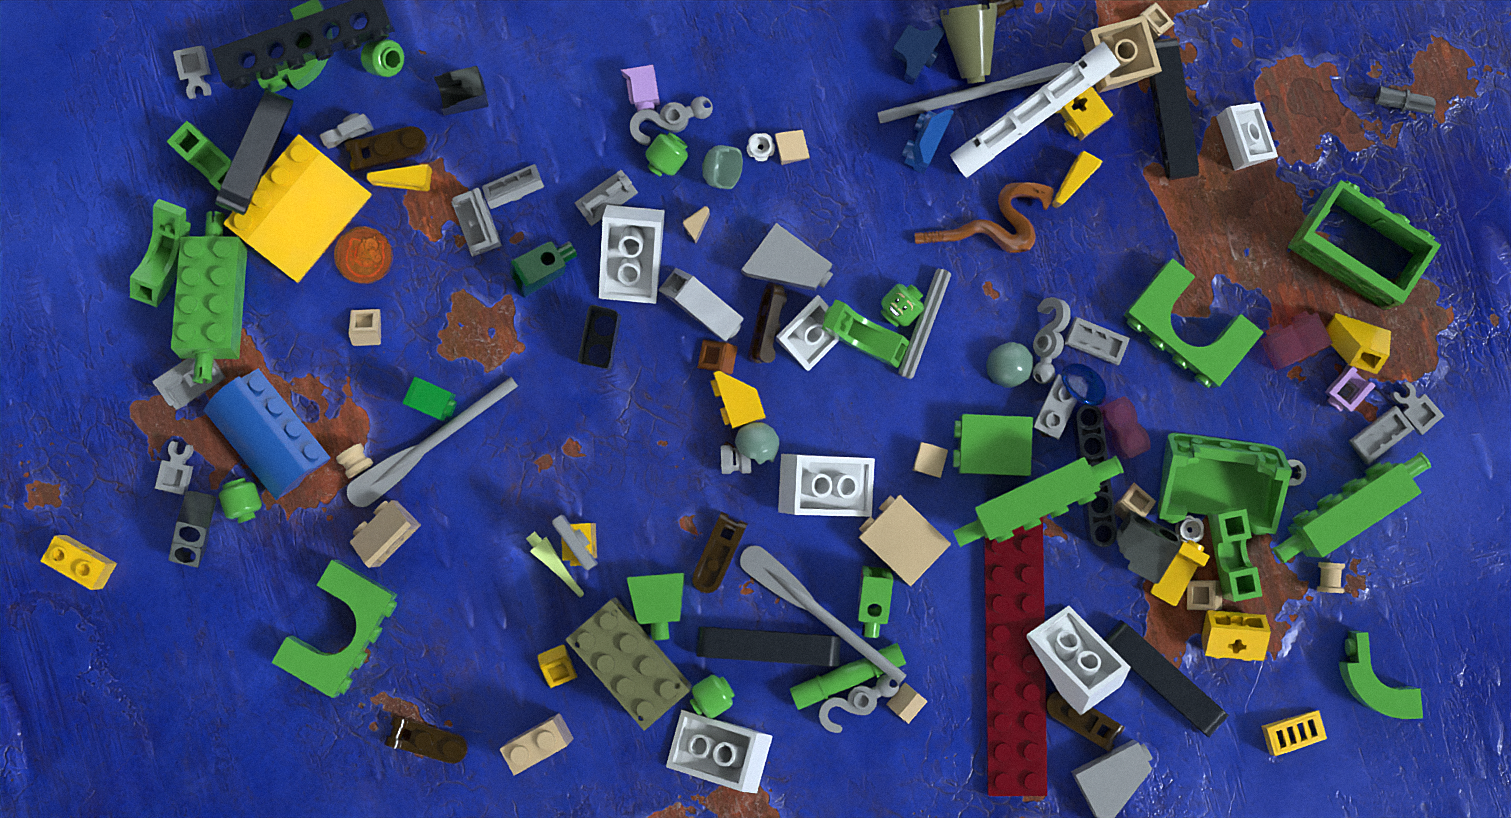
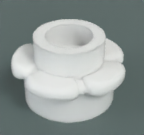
[747,133,775,161]
[1175,515,1204,543]

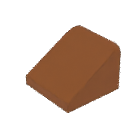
[697,340,737,374]

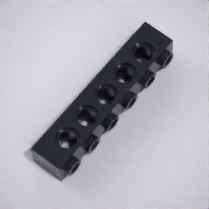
[211,0,395,90]

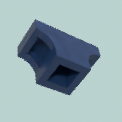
[891,24,946,85]

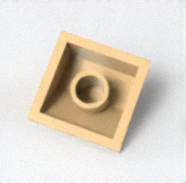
[1082,15,1162,93]
[350,500,421,568]

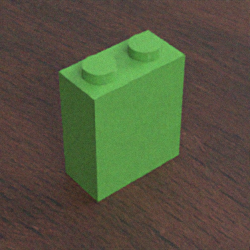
[953,414,1033,476]

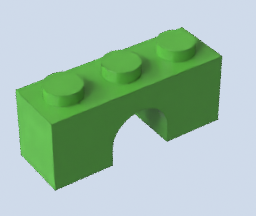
[167,121,233,191]
[1207,507,1262,602]

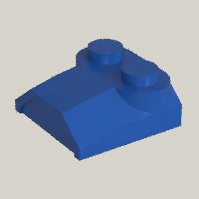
[902,109,954,174]

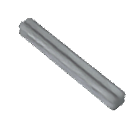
[898,268,951,379]

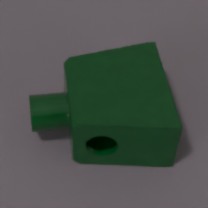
[510,241,577,298]

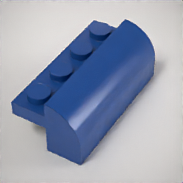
[204,368,331,500]

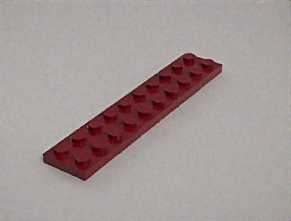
[983,502,1047,796]

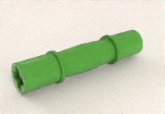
[789,643,906,710]

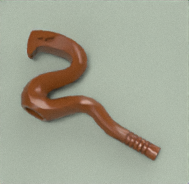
[915,182,1053,253]

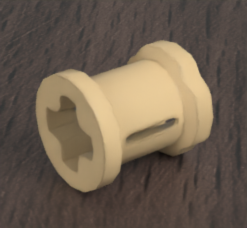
[1317,562,1345,593]

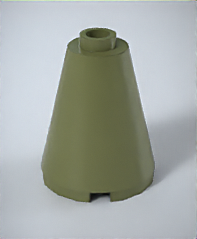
[939,3,997,84]

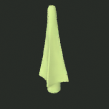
[526,531,584,597]

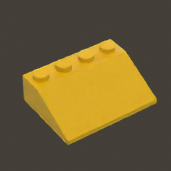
[223,134,372,283]

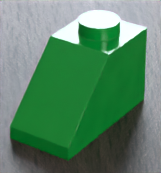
[403,377,457,421]

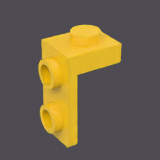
[1150,539,1210,606]

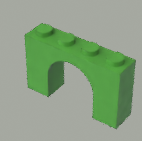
[1124,258,1264,388]
[271,559,398,698]

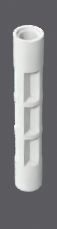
[950,41,1120,178]

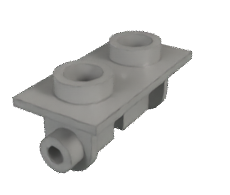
[575,170,638,226]
[1033,374,1083,440]

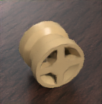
[336,443,373,478]

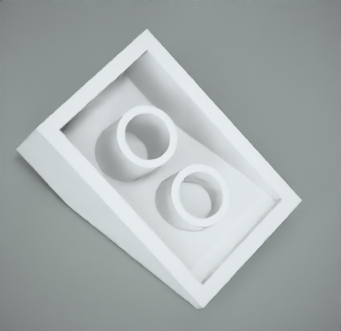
[599,205,664,304]
[778,454,875,517]
[1026,606,1131,715]
[666,710,772,793]

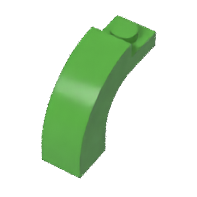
[257,0,332,92]
[130,199,191,307]
[822,299,910,369]
[1339,631,1423,719]

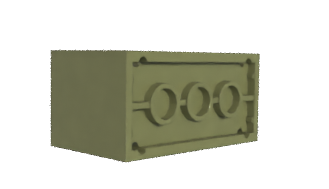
[565,597,692,731]

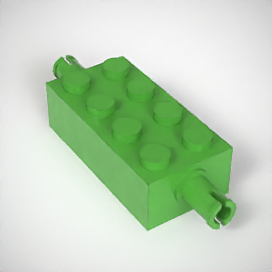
[171,211,247,384]
[1272,452,1431,563]
[953,455,1124,547]

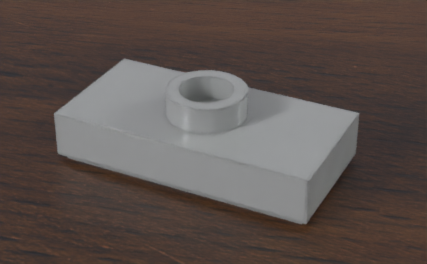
[482,164,544,209]
[1064,317,1130,366]
[1348,406,1414,464]
[552,515,598,570]

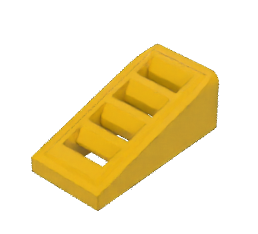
[1052,151,1103,208]
[367,164,432,192]
[1261,710,1327,756]

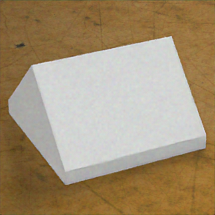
[1216,102,1278,171]
[776,295,839,371]

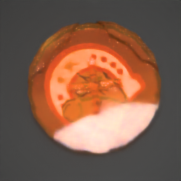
[334,226,393,285]

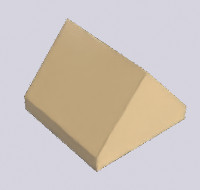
[886,682,928,724]

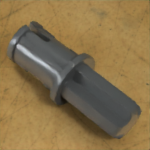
[1375,86,1436,114]

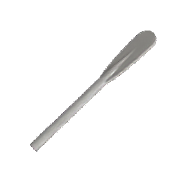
[877,63,1073,124]
[347,377,518,507]
[740,546,907,684]

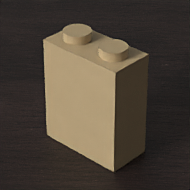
[858,495,951,586]
[500,713,574,775]

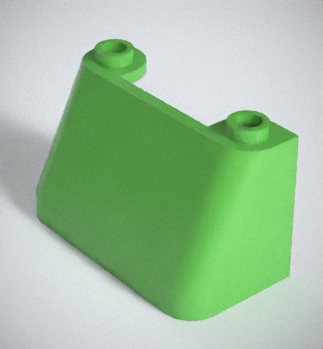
[1157,433,1292,535]

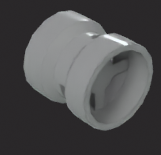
[721,445,751,474]

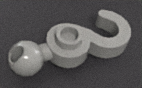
[630,96,713,146]
[1032,297,1070,384]
[819,674,899,733]

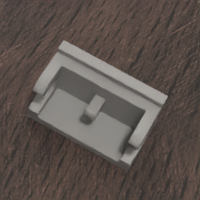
[452,188,502,257]
[152,358,226,410]

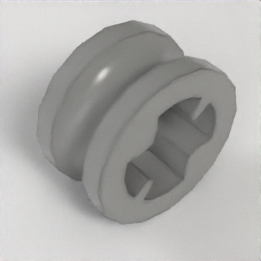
[1287,460,1306,486]

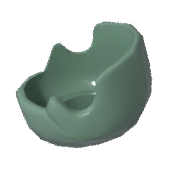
[702,145,743,189]
[986,342,1034,388]
[735,422,779,464]

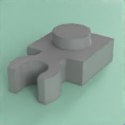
[173,45,211,99]
[320,113,374,149]
[1390,382,1444,435]
[155,441,194,495]

